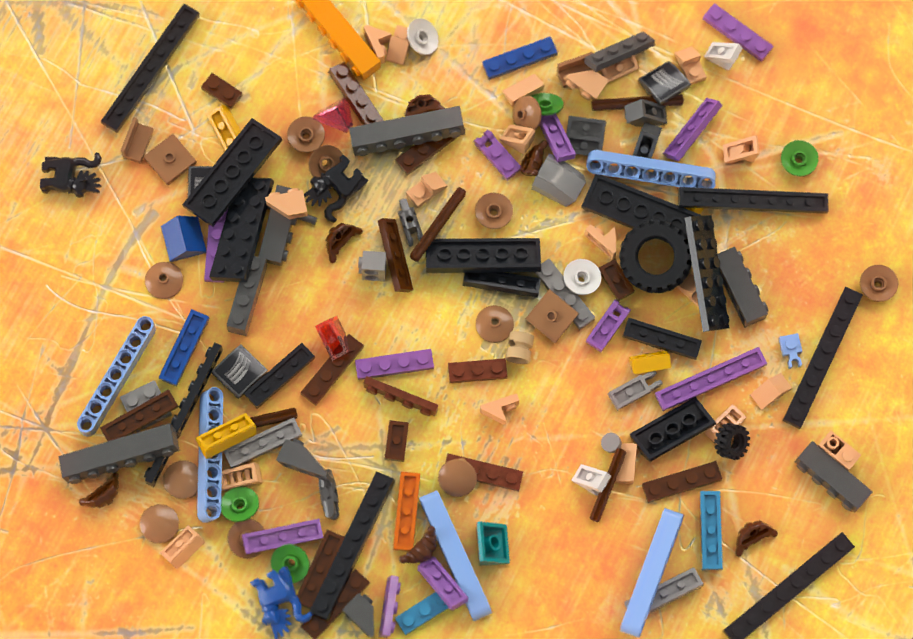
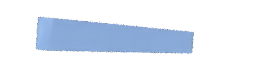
[587,150,716,188]
[77,316,156,437]
[197,387,223,523]
[419,490,492,621]
[620,508,684,638]

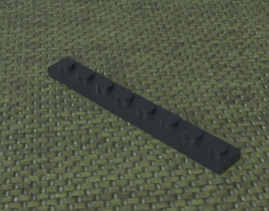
[101,4,200,133]
[678,187,828,214]
[783,286,863,429]
[144,342,223,487]
[309,472,395,621]
[723,532,855,639]

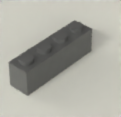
[259,185,297,266]
[718,247,768,328]
[226,256,268,336]
[795,441,872,513]

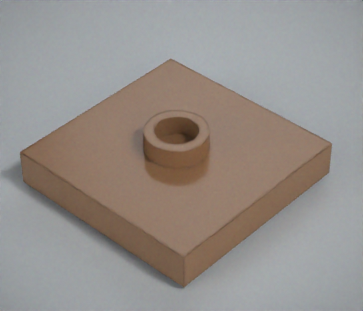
[144,134,197,185]
[525,289,579,343]

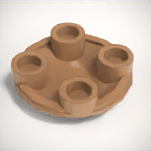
[438,458,477,497]
[163,461,198,499]
[140,504,179,543]

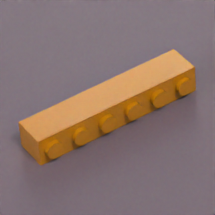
[295,0,381,81]

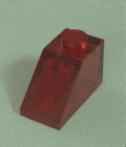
[315,316,350,361]

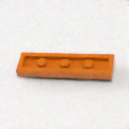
[393,472,420,551]

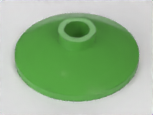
[532,93,564,115]
[781,140,819,176]
[221,487,259,522]
[271,544,309,583]

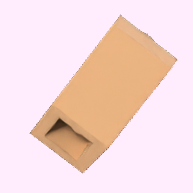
[563,70,609,100]
[265,188,308,220]
[818,430,861,471]

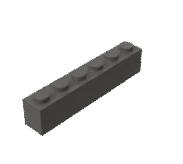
[349,106,465,156]
[58,423,180,484]

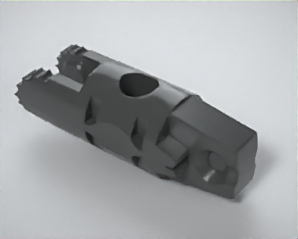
[398,198,423,247]
[318,469,339,520]

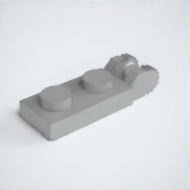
[608,371,663,411]

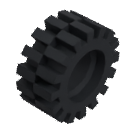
[714,423,750,460]

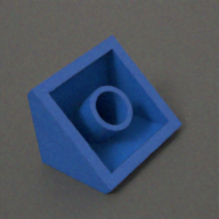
[161,216,207,262]

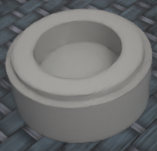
[601,433,622,453]

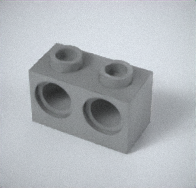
[358,251,387,282]

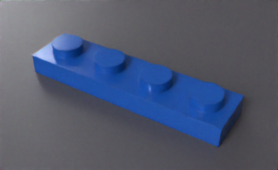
[482,36,558,80]
[159,309,210,387]

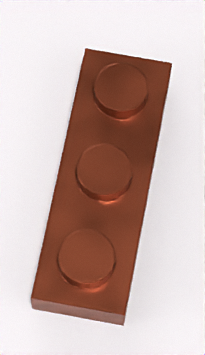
[448,358,507,383]

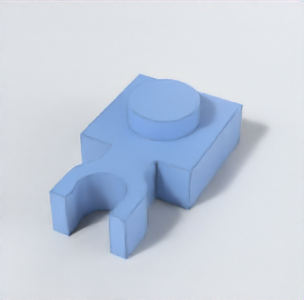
[778,333,802,369]

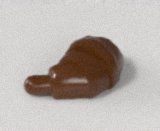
[405,94,446,116]
[520,140,548,176]
[325,223,363,263]
[79,472,119,508]
[735,521,778,557]
[399,526,437,564]

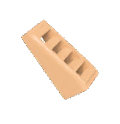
[705,404,747,445]
[221,462,262,491]

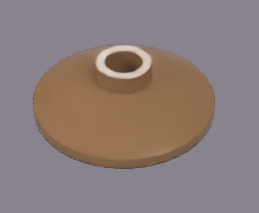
[513,96,542,130]
[287,116,325,153]
[309,145,343,177]
[475,193,513,229]
[145,262,183,299]
[860,265,898,302]
[476,305,514,343]
[227,519,265,559]

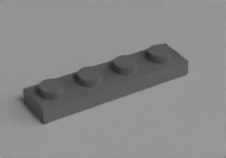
[585,31,655,72]

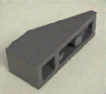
[276,439,334,483]

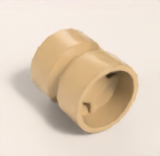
[505,331,534,364]

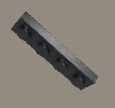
[463,272,541,298]
[623,318,702,360]
[244,343,315,409]

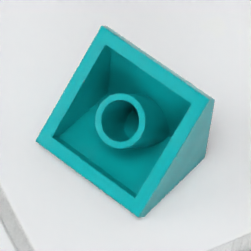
[476,522,510,566]

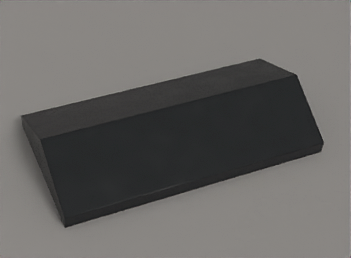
[630,397,716,462]

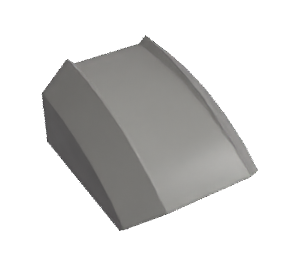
[532,153,586,207]

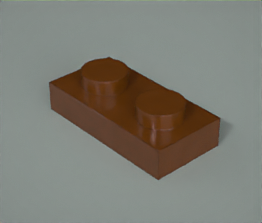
[201,73,243,109]
[599,259,635,301]
[385,420,409,462]

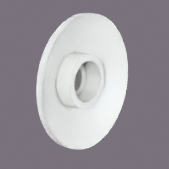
[407,18,438,55]
[563,259,601,295]

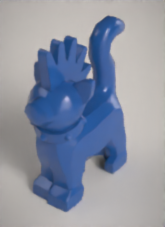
[250,566,312,639]

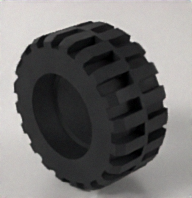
[619,220,692,293]

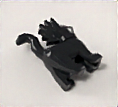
[40,152,102,198]
[304,155,369,223]

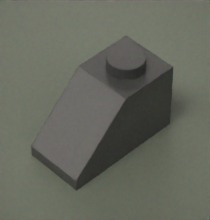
[624,99,667,127]
[633,122,662,159]
[342,593,374,639]

